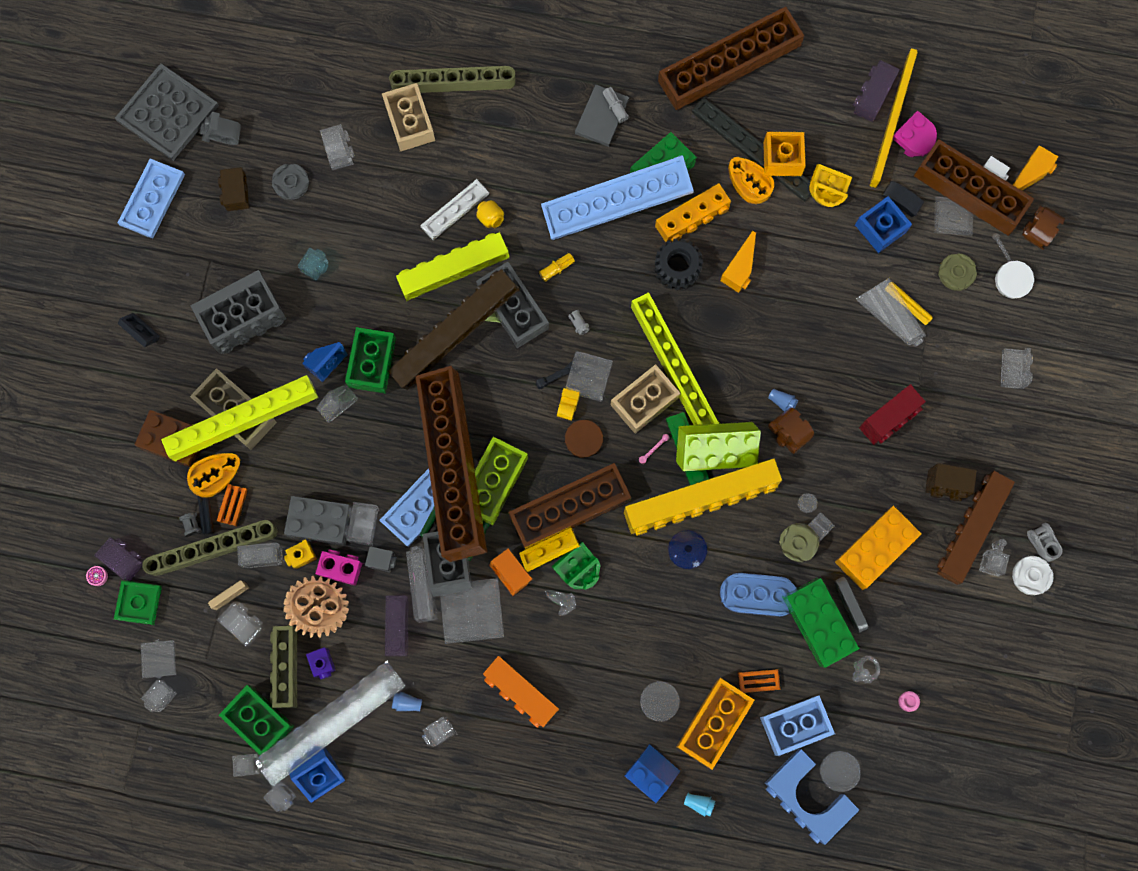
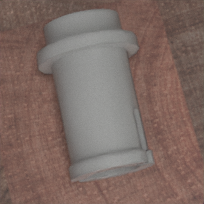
[568,310,589,335]

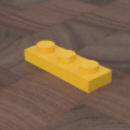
[519,528,579,572]

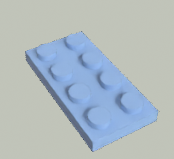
[118,159,185,239]
[379,468,434,547]

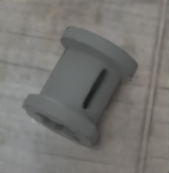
[179,513,202,537]

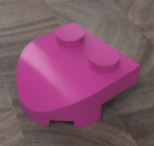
[893,111,937,157]

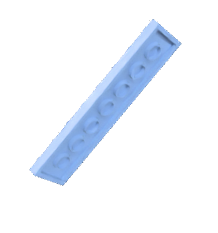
[541,155,694,240]

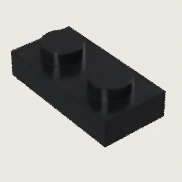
[118,313,160,347]

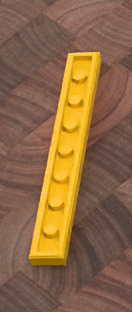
[870,48,917,188]

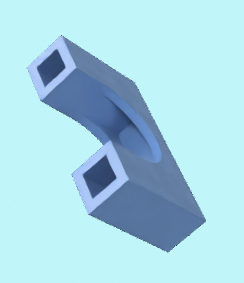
[765,749,859,845]

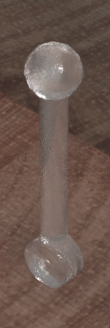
[992,233,1014,262]

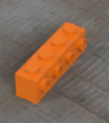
[483,656,559,728]

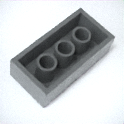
[476,262,549,348]

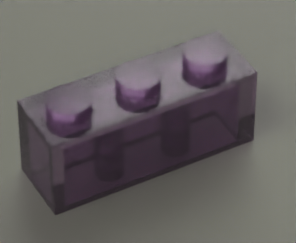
[854,60,900,122]
[385,596,408,657]

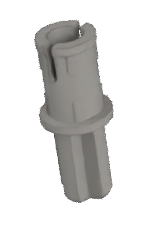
[603,87,629,123]

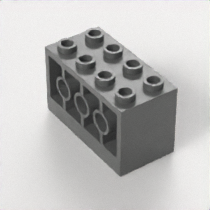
[190,270,287,354]

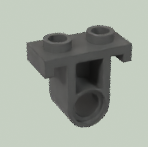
[200,111,241,145]

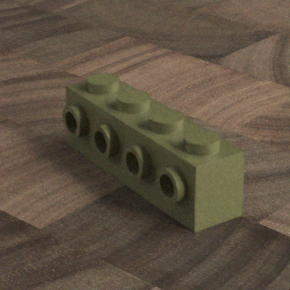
[270,626,297,708]

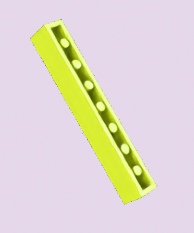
[631,293,719,425]
[161,375,319,461]

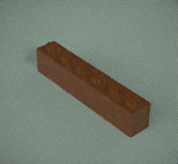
[936,471,1015,585]

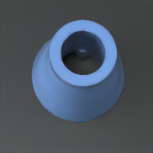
[768,389,798,411]
[392,691,422,711]

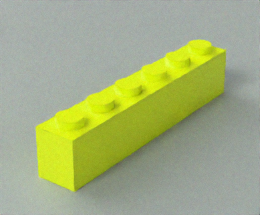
[396,232,509,301]

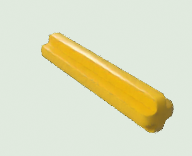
[885,282,933,325]

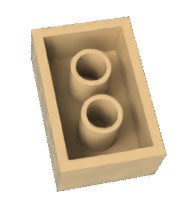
[382,83,435,152]
[611,364,680,434]

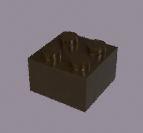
[925,463,977,501]

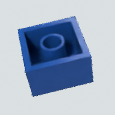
[855,196,912,253]

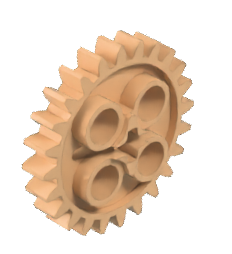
[283,576,349,638]

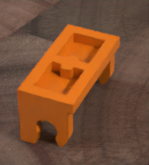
[489,549,532,596]

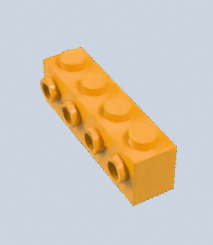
[655,183,731,242]

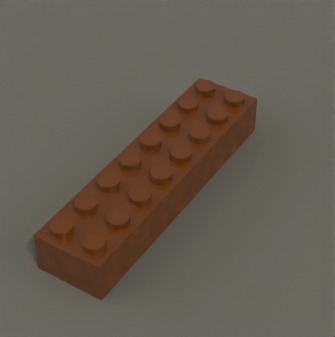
[658,7,804,110]

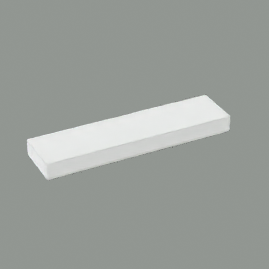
[421,179,489,240]

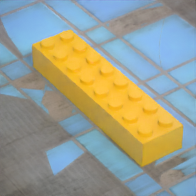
[624,459,782,536]

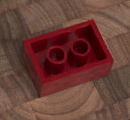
[859,384,926,445]

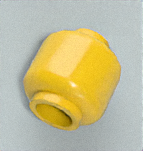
[476,200,504,228]

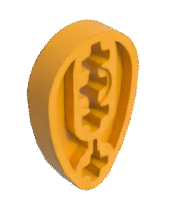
[728,157,774,204]
[187,453,240,497]

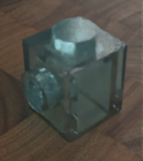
[298,248,328,281]

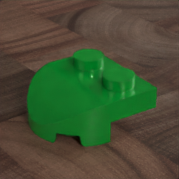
[551,541,601,590]

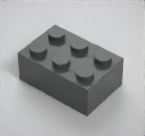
[284,496,352,546]
[423,531,472,597]

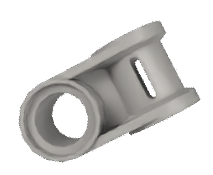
[1027,523,1062,562]

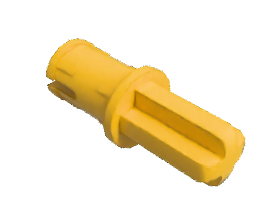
[539,253,575,282]

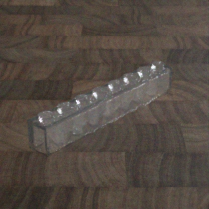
[254,661,405,786]

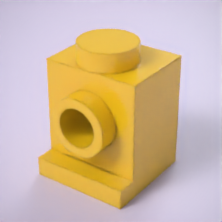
[284,539,317,569]

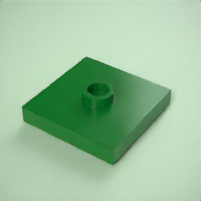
[114,580,162,625]

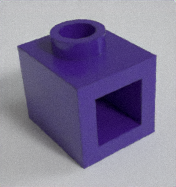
[306,647,336,680]

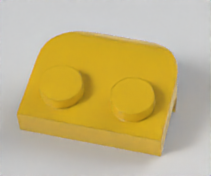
[809,164,852,207]

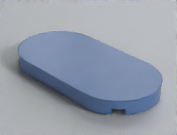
[720,573,796,617]

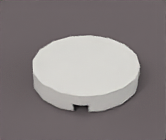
[995,261,1034,299]
[1012,556,1053,595]

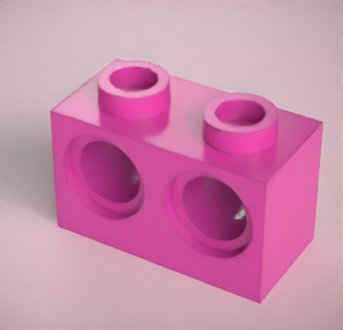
[315,550,363,586]

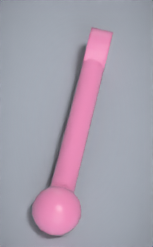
[639,434,670,464]

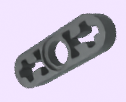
[834,577,868,633]

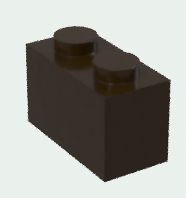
[218,167,250,211]

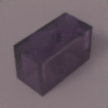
[94,537,143,581]

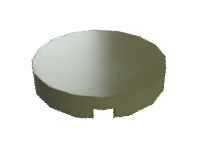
[938,254,977,291]
[779,523,819,562]

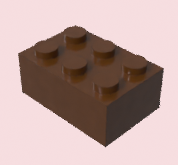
[134,410,202,468]

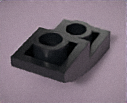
[881,181,924,217]

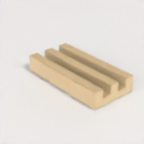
[208,580,249,610]

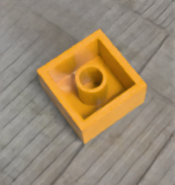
[764,132,805,176]

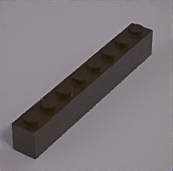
[388,269,520,390]

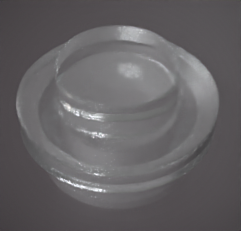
[798,493,817,513]

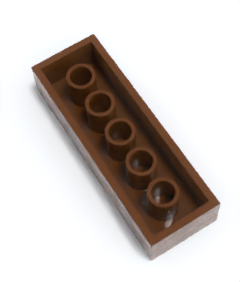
[914,139,1034,236]
[508,463,631,550]

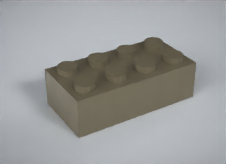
[190,368,277,450]

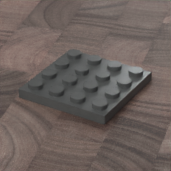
[115,63,219,161]

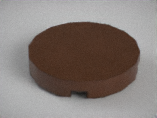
[565,420,603,458]

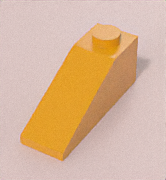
[1013,145,1058,191]
[720,231,756,293]

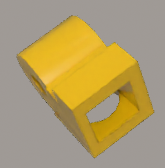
[557,388,580,421]

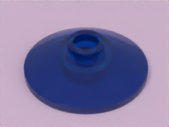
[668,530,707,569]

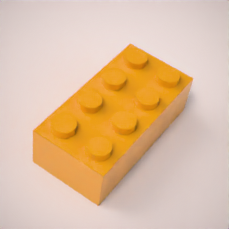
[835,506,921,590]
[676,678,754,770]

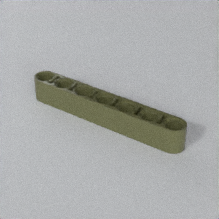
[389,66,516,93]
[143,520,278,576]

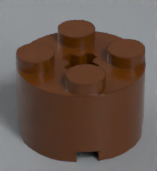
[1022,205,1065,250]
[768,407,814,454]

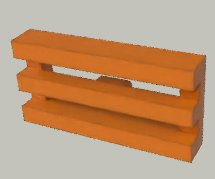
[217,484,248,527]
[738,669,780,693]

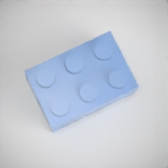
[760,696,835,756]

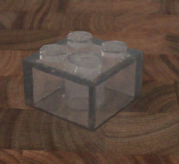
[566,351,613,402]

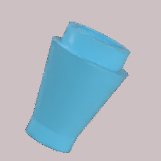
[684,793,715,817]

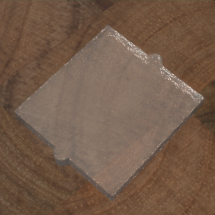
[141,640,176,679]

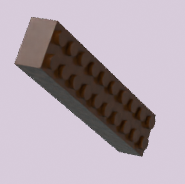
[416,366,487,562]

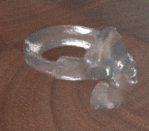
[545,590,576,616]
[852,656,881,683]

